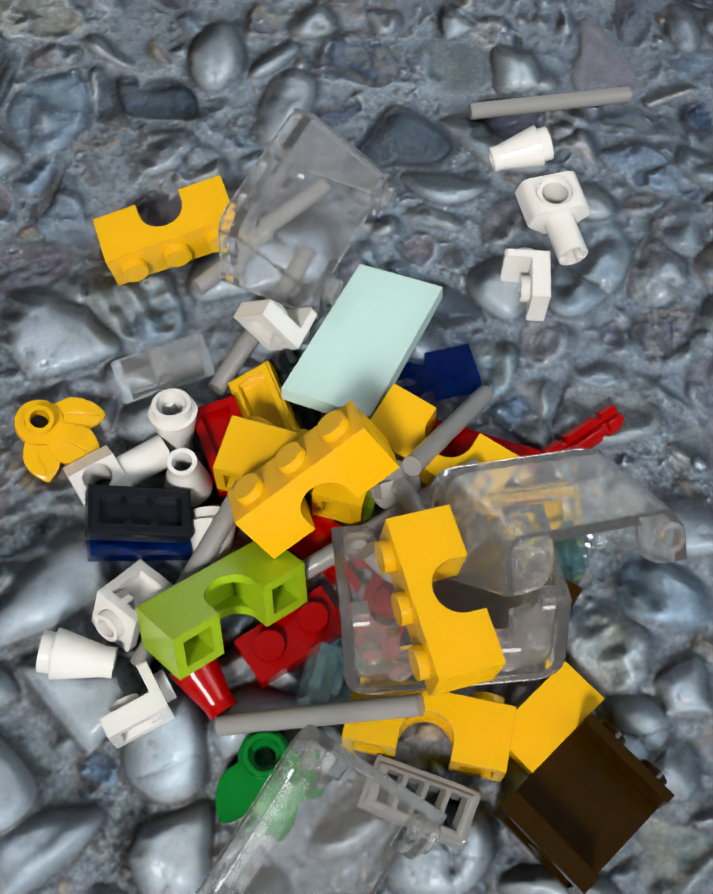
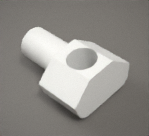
[515,171,590,265]
[62,435,170,508]

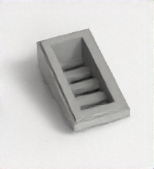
[357,754,482,851]

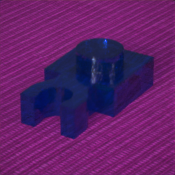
[397,343,482,401]

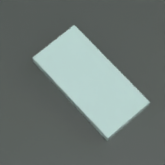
[281,264,443,420]

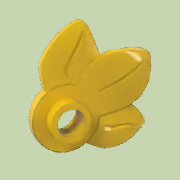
[14,397,106,483]

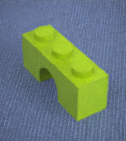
[136,541,308,680]

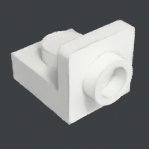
[500,247,551,321]
[233,299,317,351]
[91,559,174,652]
[99,660,177,749]

